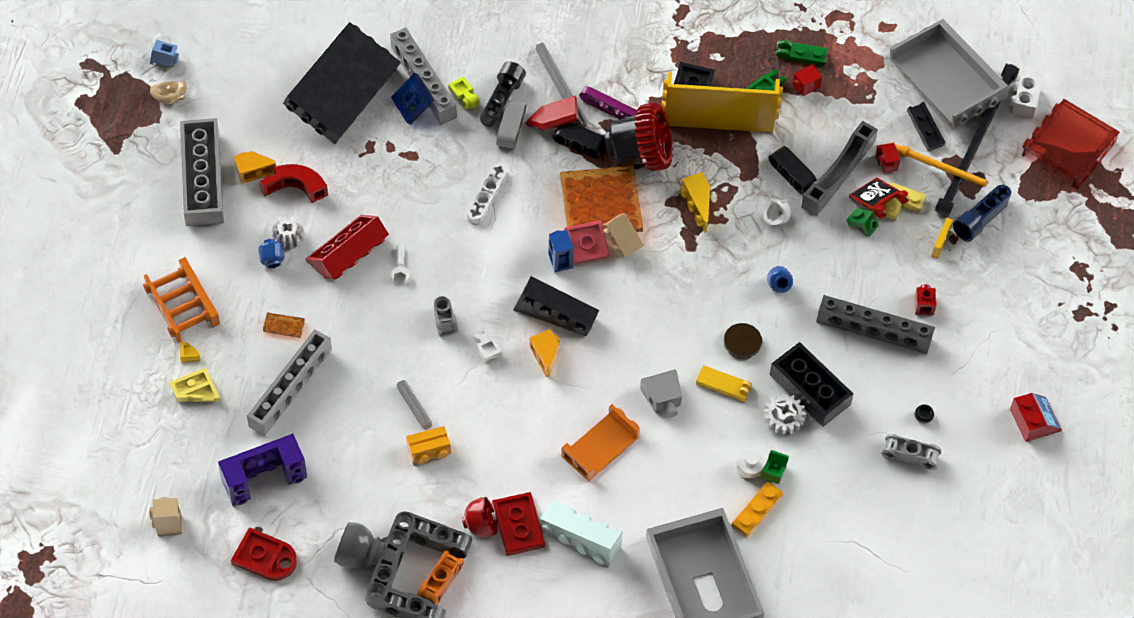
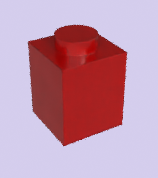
[792,64,822,96]

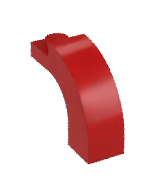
[260,164,328,203]

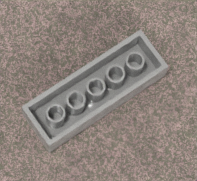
[180,118,224,226]

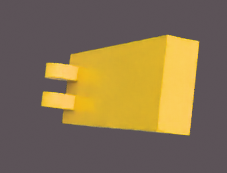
[696,365,752,402]

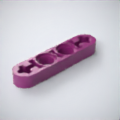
[579,86,637,120]

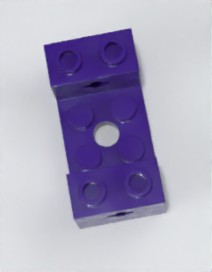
[218,434,307,506]

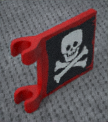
[849,178,909,219]

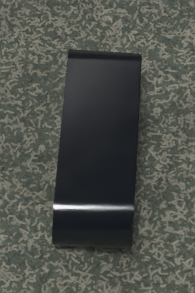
[552,123,606,158]
[768,146,817,194]

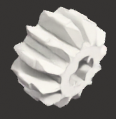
[272,216,304,248]

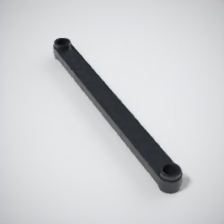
[935,63,1020,217]

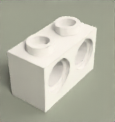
[1010,74,1043,118]

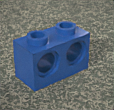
[548,230,574,273]

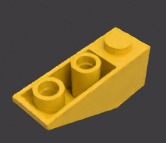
[680,172,710,232]

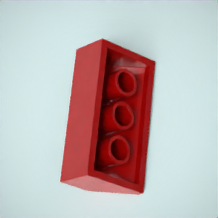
[305,215,389,280]

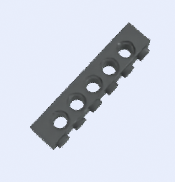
[816,295,935,354]

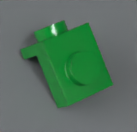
[846,208,879,237]
[760,450,789,484]

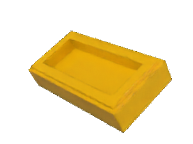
[931,218,953,259]

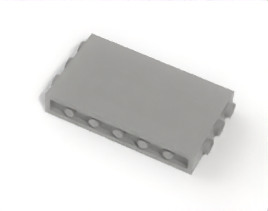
[890,19,1008,128]

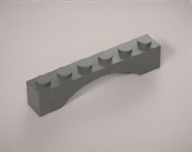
[801,120,878,216]

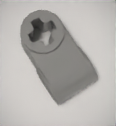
[434,296,458,335]

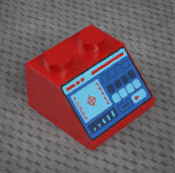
[1010,393,1062,442]

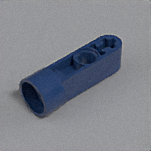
[953,185,1011,242]

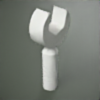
[391,245,410,285]

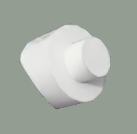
[763,200,791,225]
[737,450,765,478]

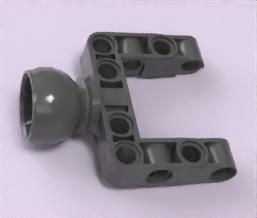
[334,511,473,618]

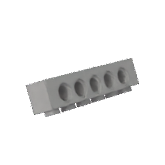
[390,28,457,125]
[247,329,332,436]

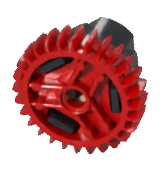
[605,102,673,171]

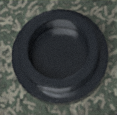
[914,404,934,423]

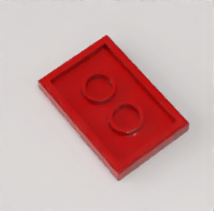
[492,492,546,556]

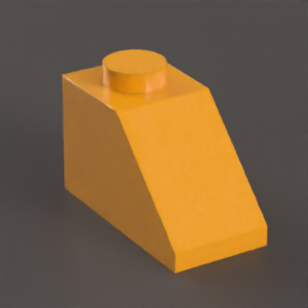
[234,151,276,184]
[529,329,560,377]

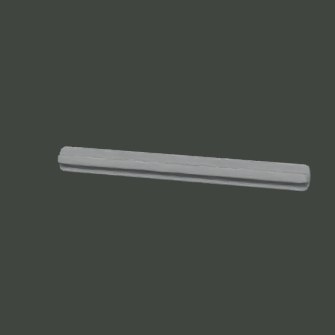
[536,42,587,127]

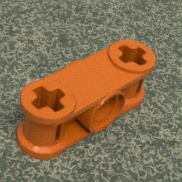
[417,550,465,605]

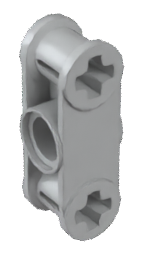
[881,434,942,470]

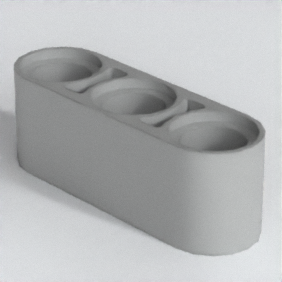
[496,100,526,149]

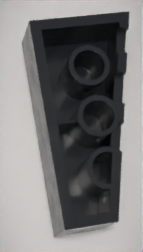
[513,276,599,336]

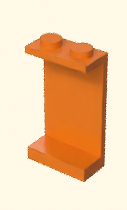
[561,404,640,482]

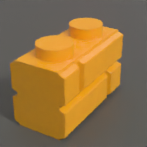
[406,426,451,464]

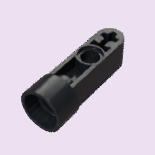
[480,61,526,127]

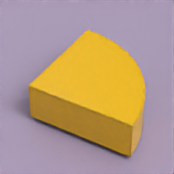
[180,342,200,362]

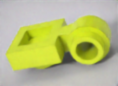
[448,76,480,110]

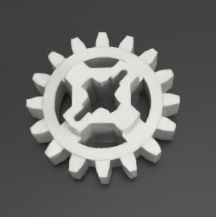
[763,393,806,435]

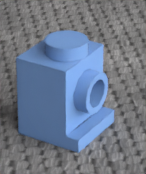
[150,40,179,67]

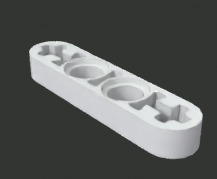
[467,163,507,225]

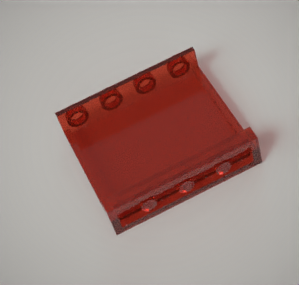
[1022,99,1120,190]

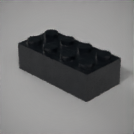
[769,342,854,427]

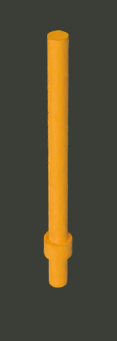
[889,142,988,187]

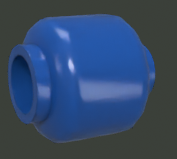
[258,239,285,268]
[767,266,793,293]

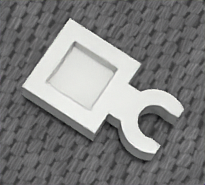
[473,327,502,363]

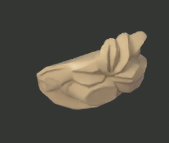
[150,81,187,105]

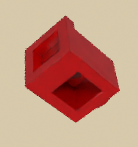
[874,142,900,173]
[915,284,937,315]

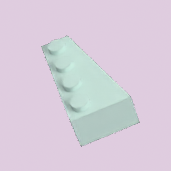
[540,500,623,567]

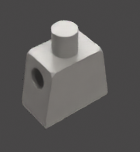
[640,369,682,418]

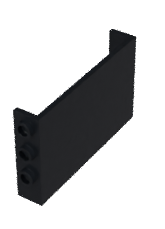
[283,22,401,144]

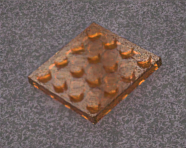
[560,166,643,232]

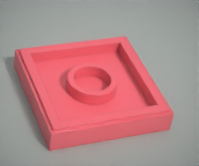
[564,220,610,265]

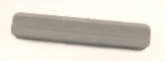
[397,380,432,429]

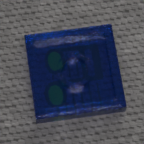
[391,73,435,125]

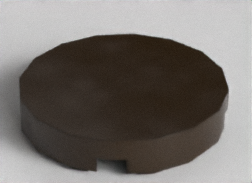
[724,323,762,359]

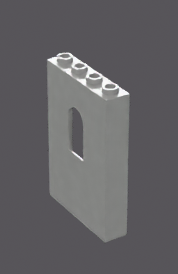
[646,508,764,618]

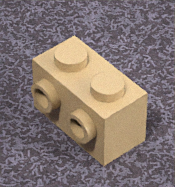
[602,213,644,258]
[149,497,182,536]

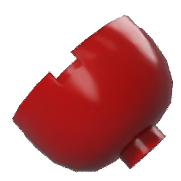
[462,497,498,538]

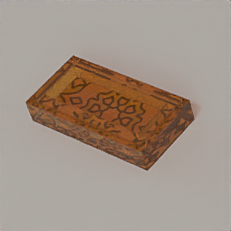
[263,312,305,338]

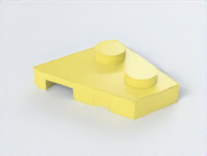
[169,367,221,402]

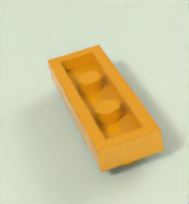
[731,481,784,538]

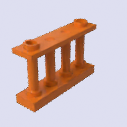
[143,257,220,343]

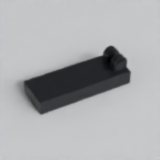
[907,102,946,152]

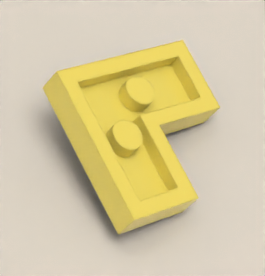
[883,182,926,221]

